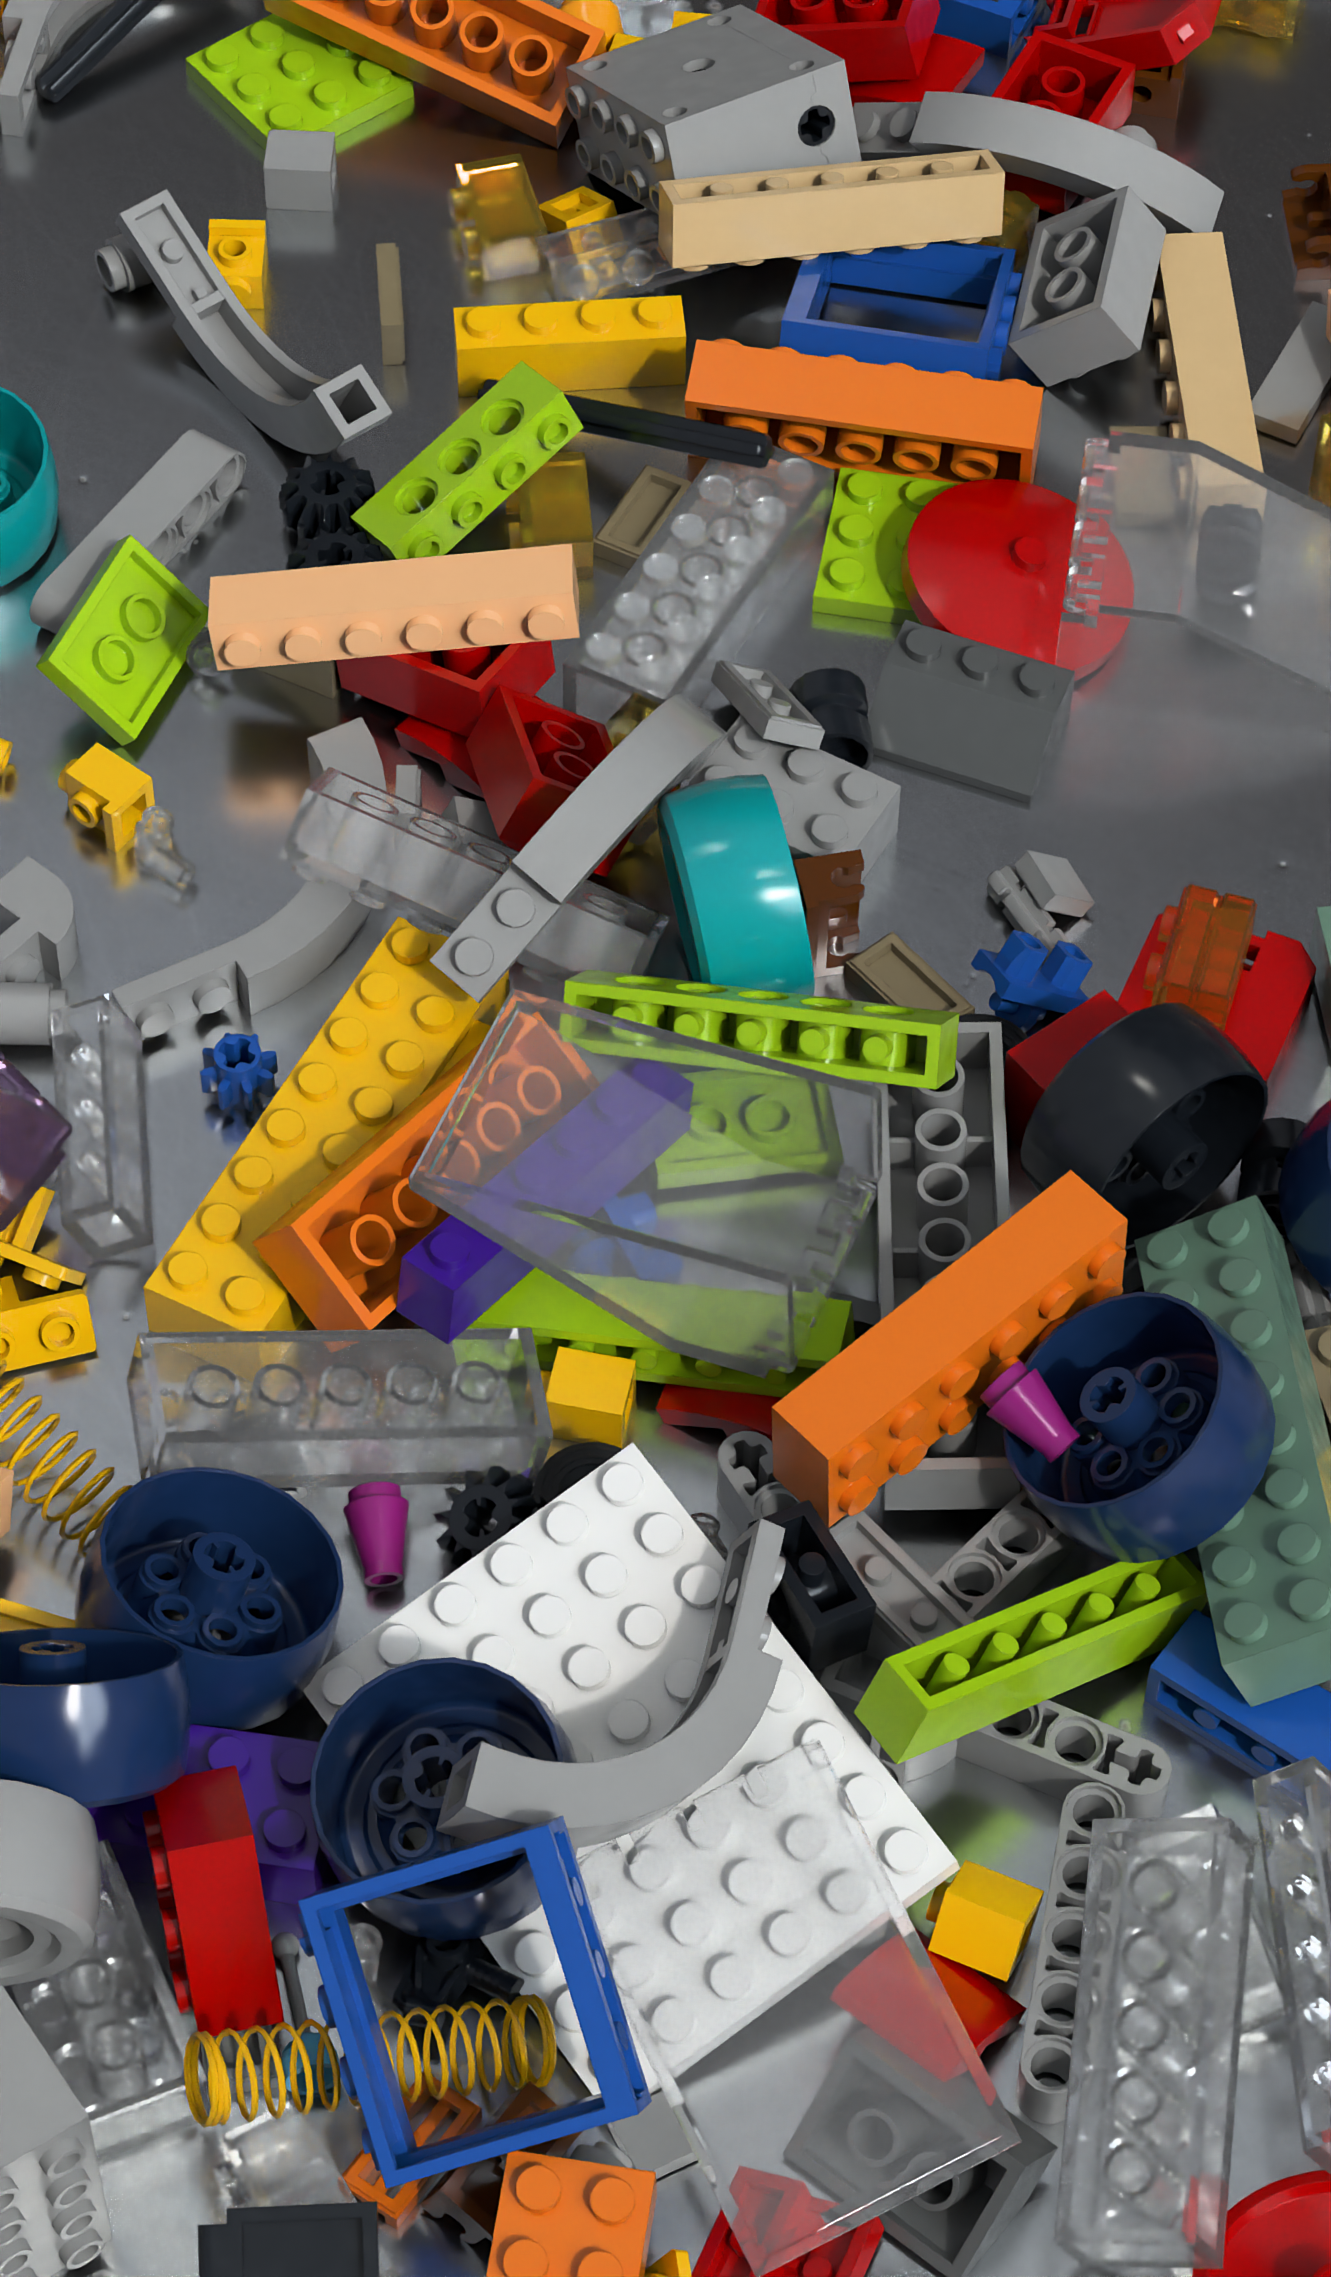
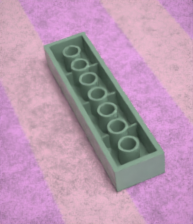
[1134,1195,1331,1707]

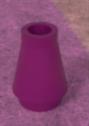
[980,1360,1080,1463]
[343,1482,409,1587]

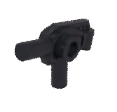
[392,1937,525,2030]

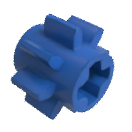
[200,1032,278,1111]

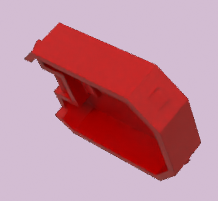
[1023,0,1222,71]
[1117,905,1317,1096]

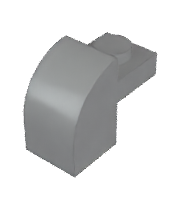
[0,856,79,982]

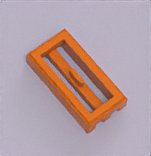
[338,2070,482,2230]

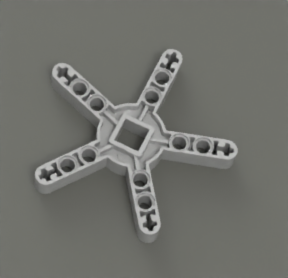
[716,1431,1172,1971]

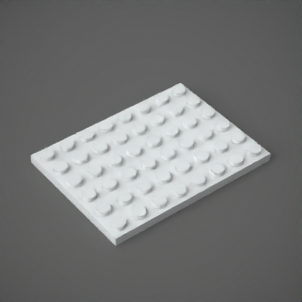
[303,1442,960,2096]

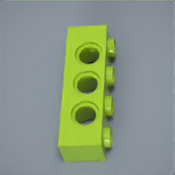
[351,361,584,561]

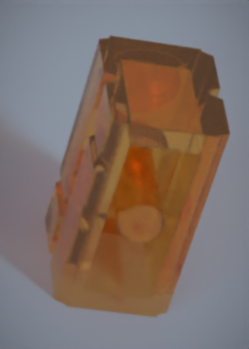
[1143,884,1258,1031]

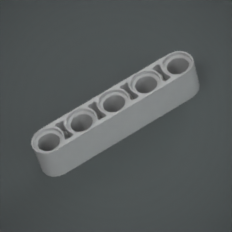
[30,429,246,634]
[1015,1782,1125,2124]

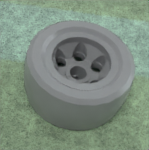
[0,1779,101,1986]

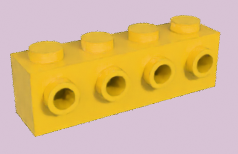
[453,295,686,397]

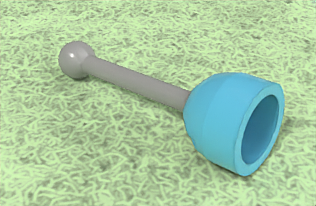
[271,1932,341,2095]

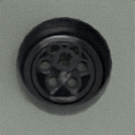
[1020,1003,1268,1249]

